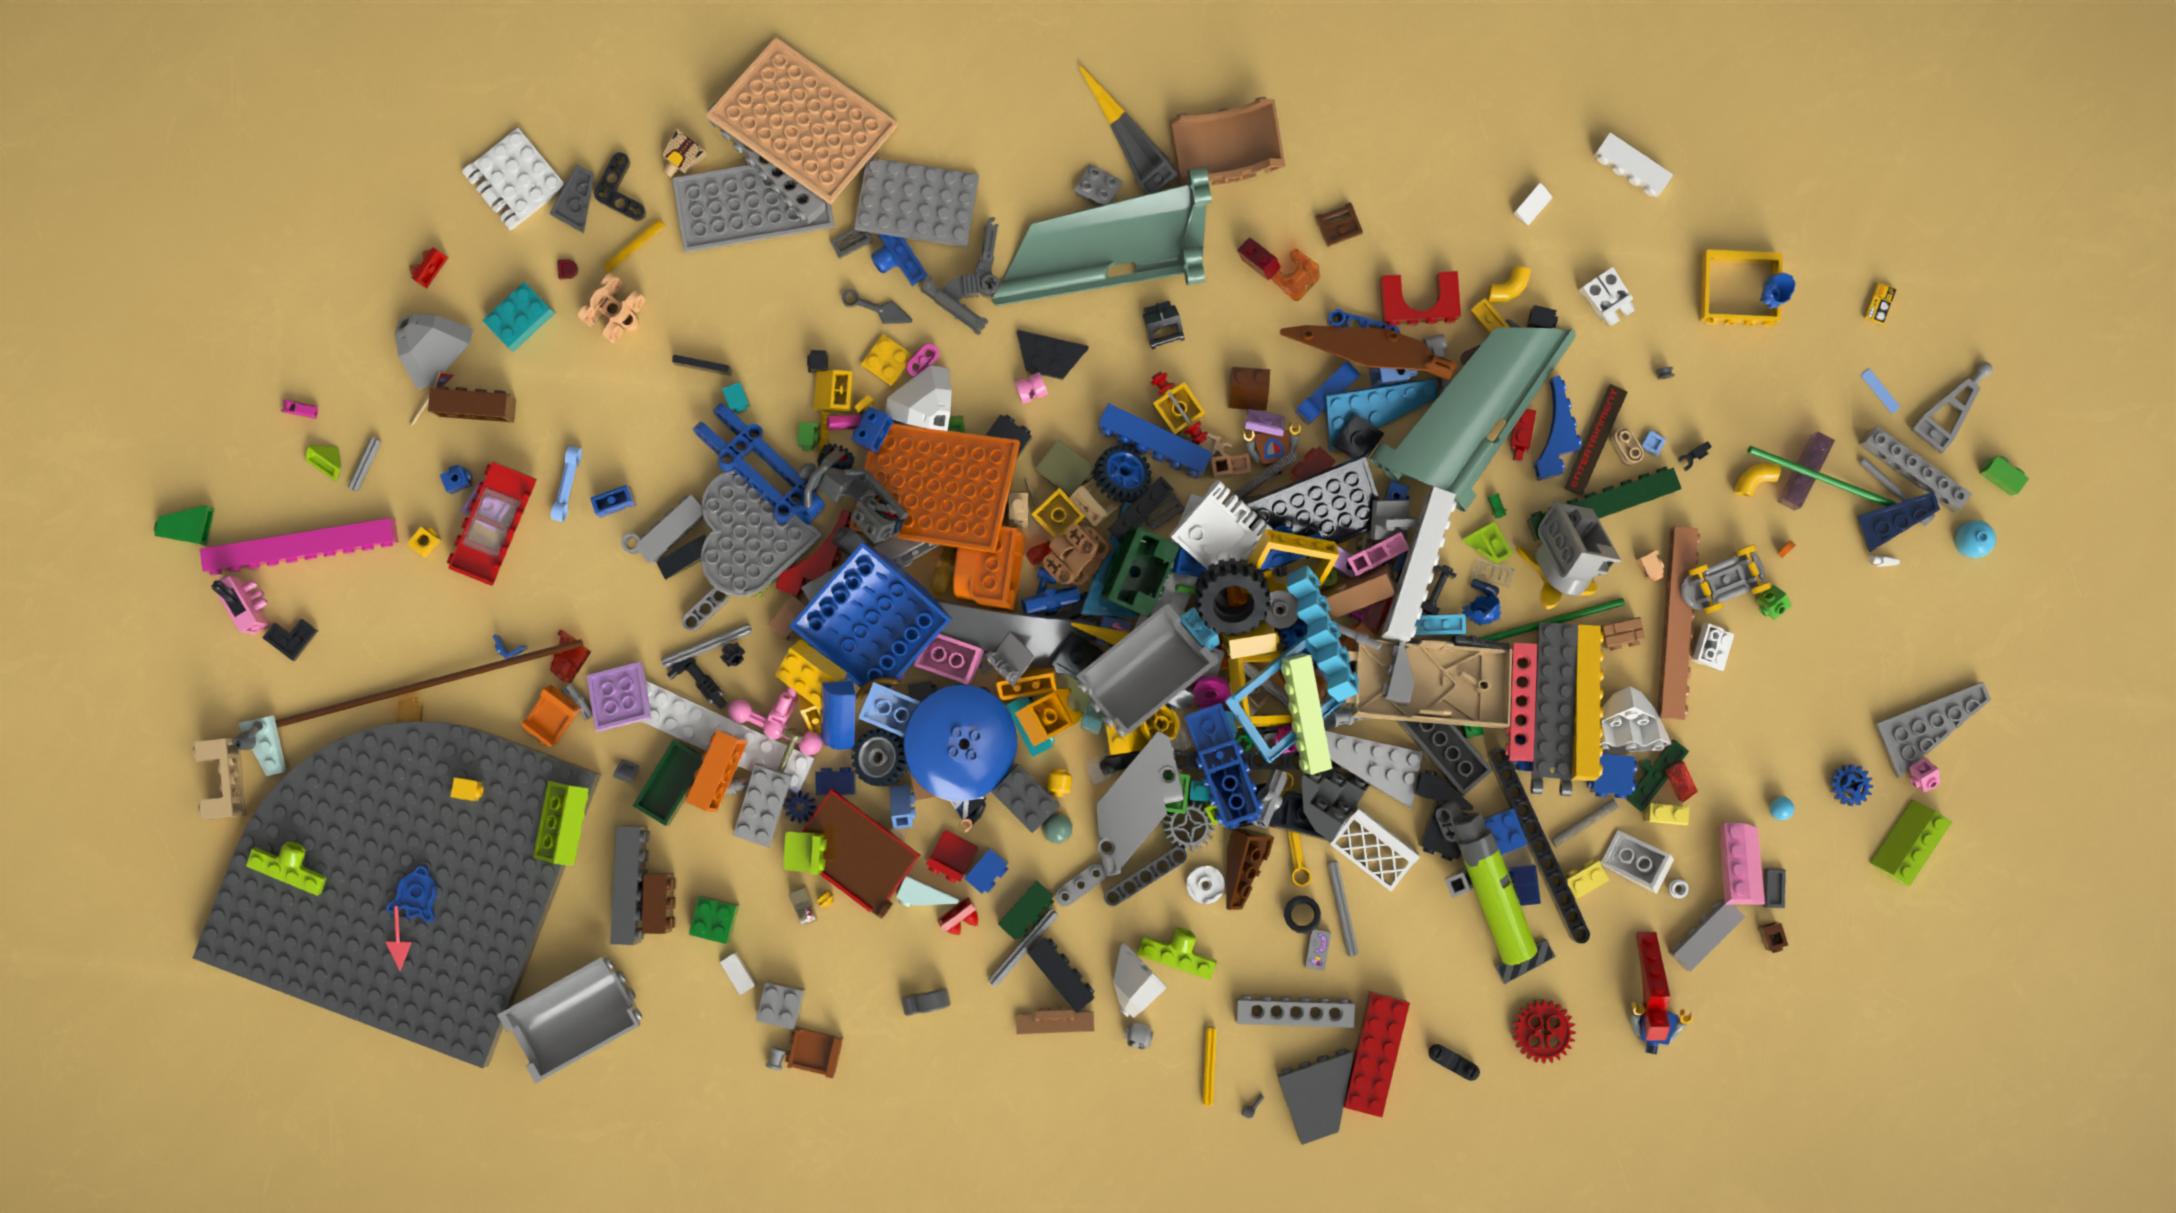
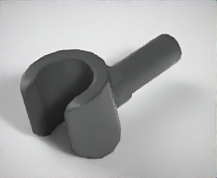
[1241,1095,1264,1118]

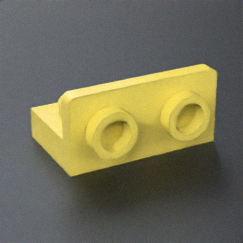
[1565,859,1609,899]

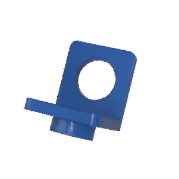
[493,634,528,659]

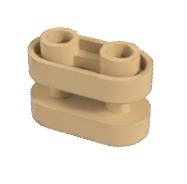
[1610,427,1644,466]

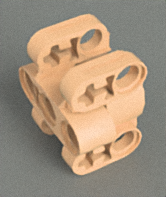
[578,273,646,343]

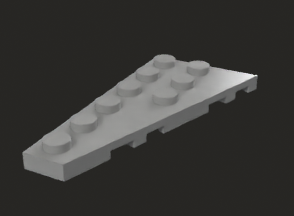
[1875,682,1991,778]
[1325,731,1423,809]

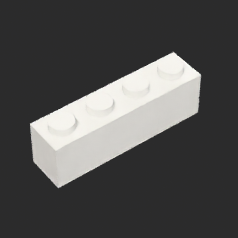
[1594,132,1673,198]

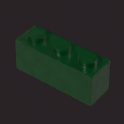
[998,880,1054,940]

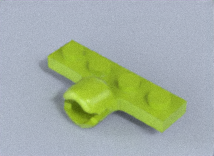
[246,842,327,896]
[1137,928,1217,980]

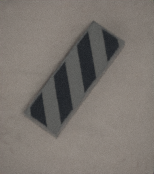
[1494,939,1556,984]

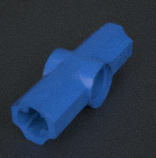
[1021,586,1081,614]

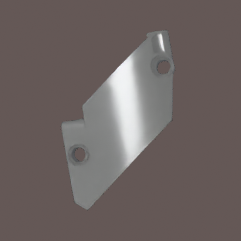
[1097,731,1184,876]

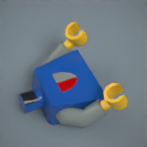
[1629,1002,1692,1055]

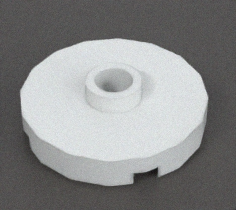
[1186,865,1225,904]

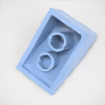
[858,682,920,737]

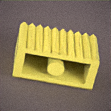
[1644,803,1689,825]

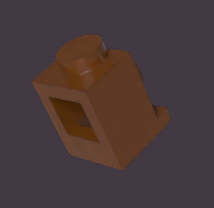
[1758,922,1789,953]

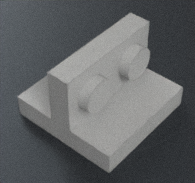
[1370,500,1419,540]

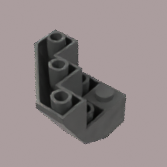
[1301,770,1370,842]

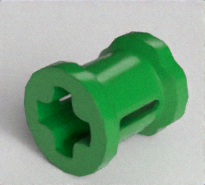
[1236,735,1252,752]

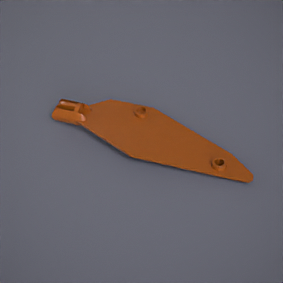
[1280,325,1457,380]

